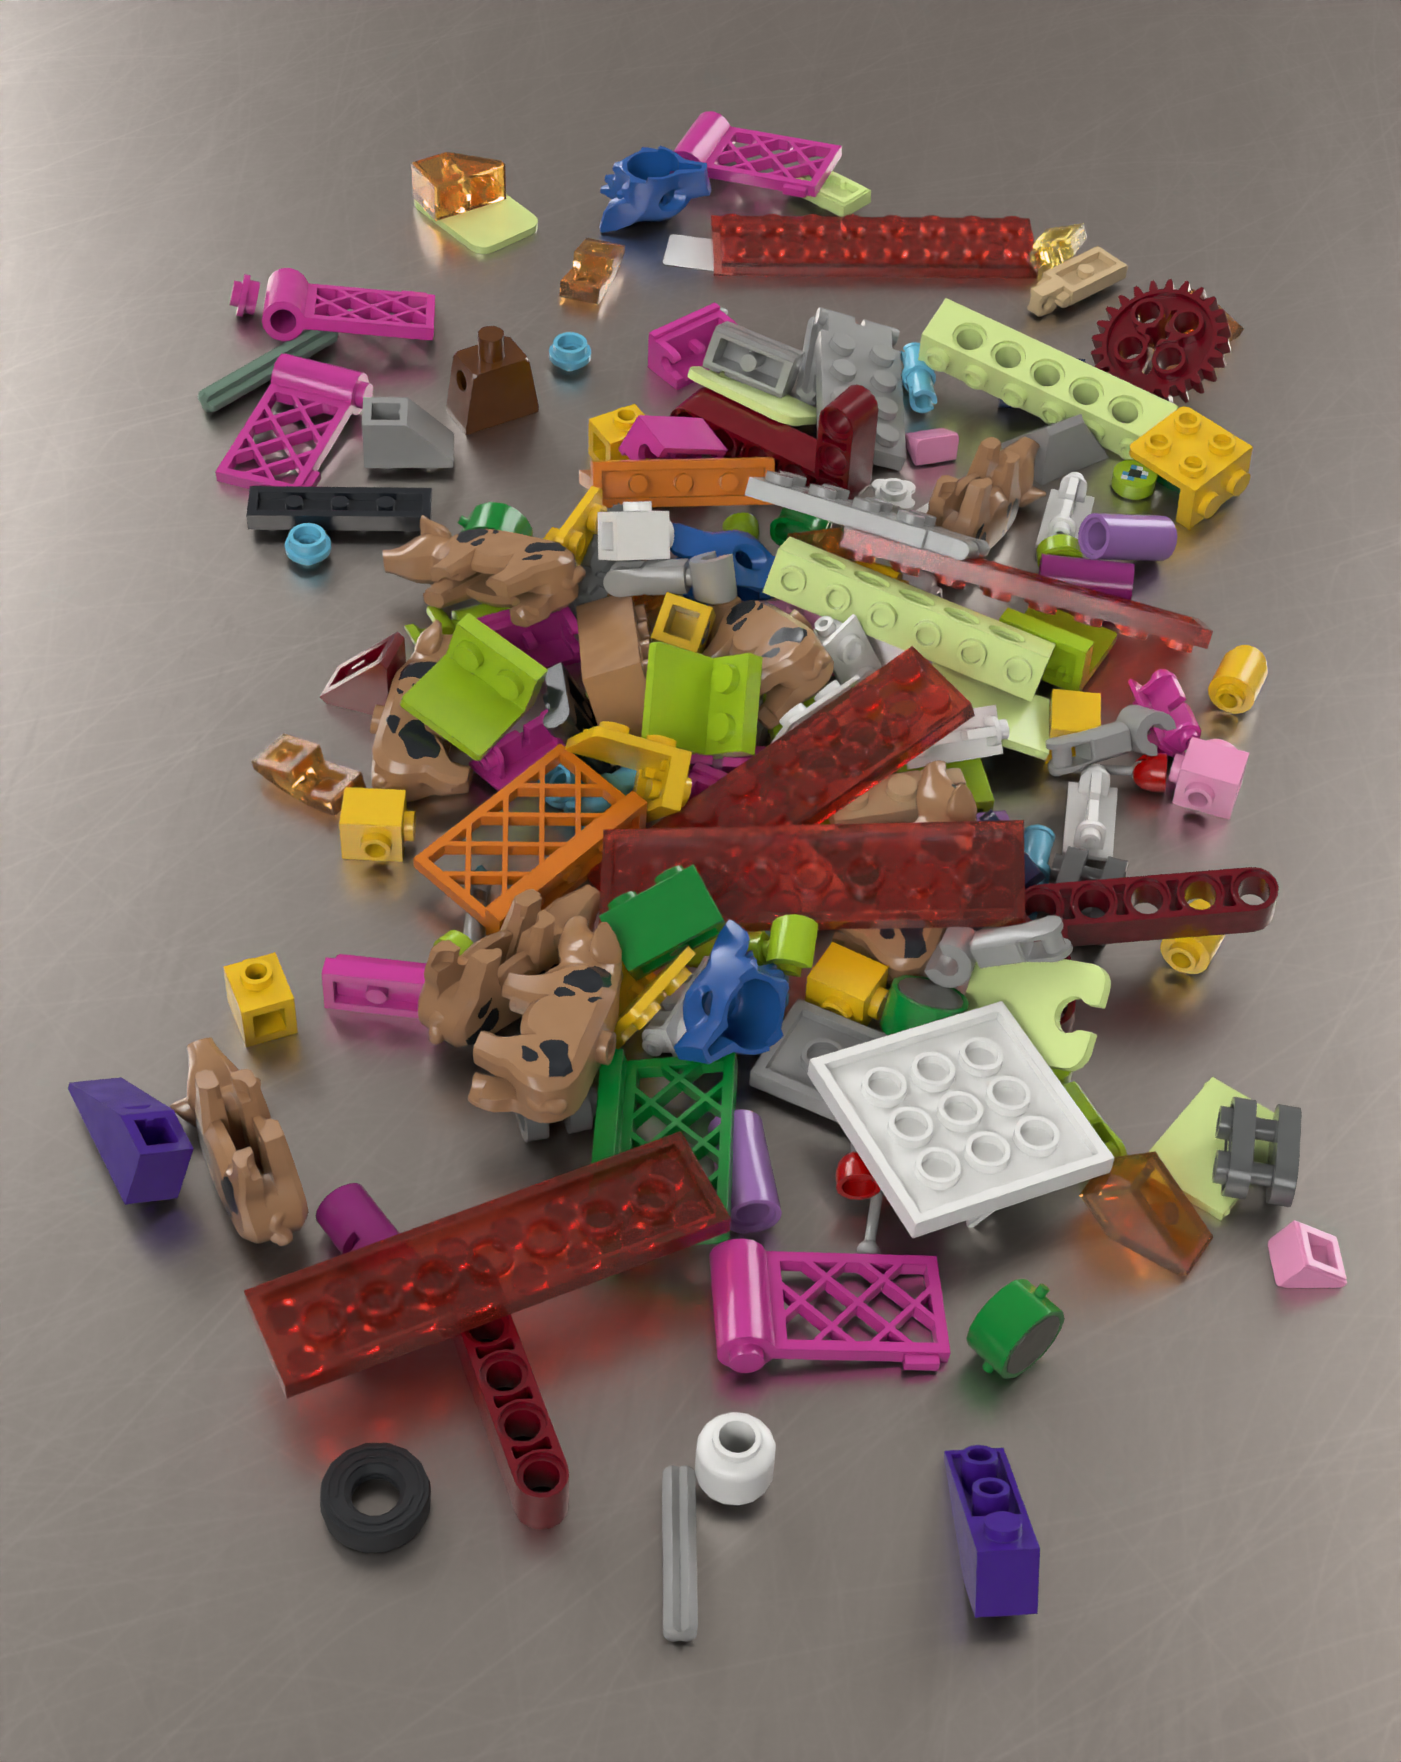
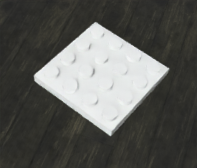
[807,1001,1114,1238]

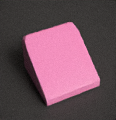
[905,428,959,466]
[1268,1220,1347,1288]

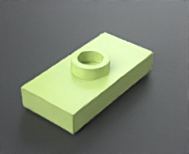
[796,171,871,218]

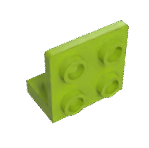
[999,601,1117,691]
[400,613,548,761]
[641,641,763,759]

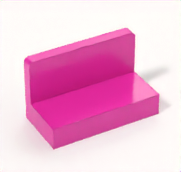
[321,954,426,1019]

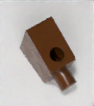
[446,326,539,435]

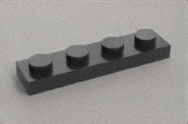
[246,486,433,532]

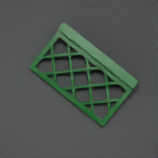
[585,1049,738,1264]

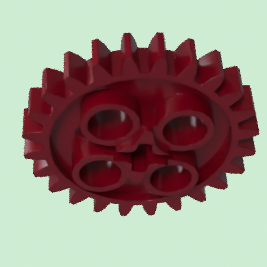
[1091,279,1232,403]

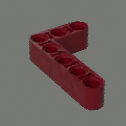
[670,384,879,500]
[1016,867,1279,1033]
[327,1255,569,1530]

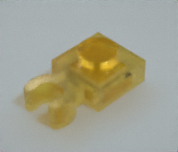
[1029,223,1087,271]

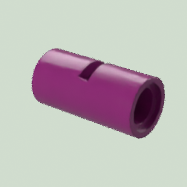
[1036,554,1135,610]
[316,1183,425,1282]

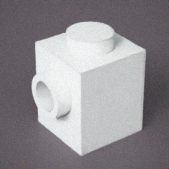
[597,501,674,561]

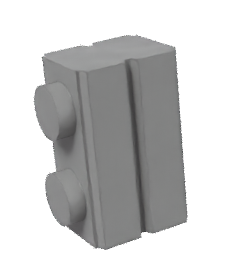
[702,321,805,398]

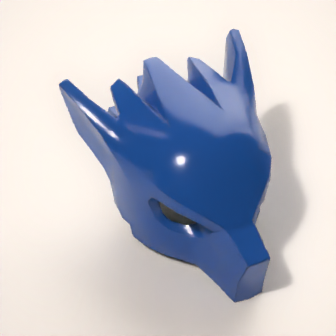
[599,145,712,233]
[670,523,775,605]
[673,920,789,1064]

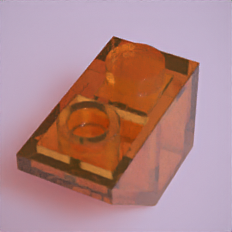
[411,152,506,221]

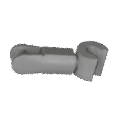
[603,551,737,604]
[1046,705,1176,775]
[924,916,1073,988]

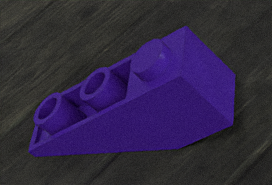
[68,1077,194,1205]
[944,1445,1040,1618]

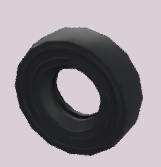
[320,1443,431,1553]

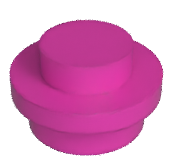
[229,274,260,317]

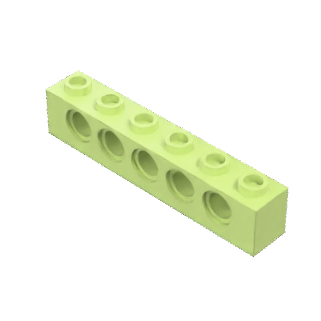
[918,298,1179,460]
[762,537,1056,702]

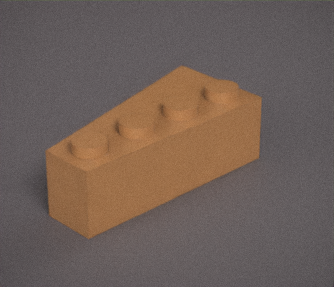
[576,596,653,767]

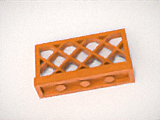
[579,457,775,508]
[413,743,647,936]

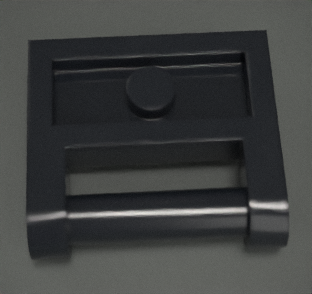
[542,662,616,775]

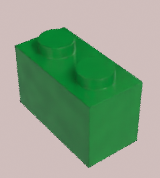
[599,864,726,981]

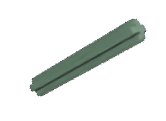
[197,330,338,413]

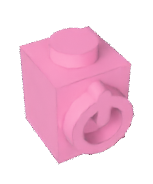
[1168,737,1249,820]

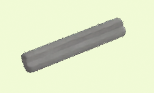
[795,316,823,406]
[662,1465,698,1642]

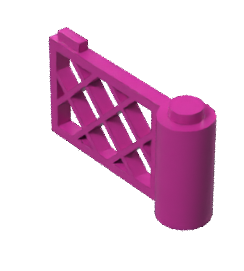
[670,111,842,198]
[262,268,435,341]
[215,353,373,489]
[709,1238,951,1373]

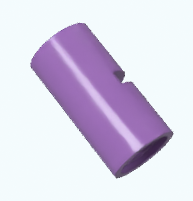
[1078,513,1177,561]
[708,1110,782,1234]

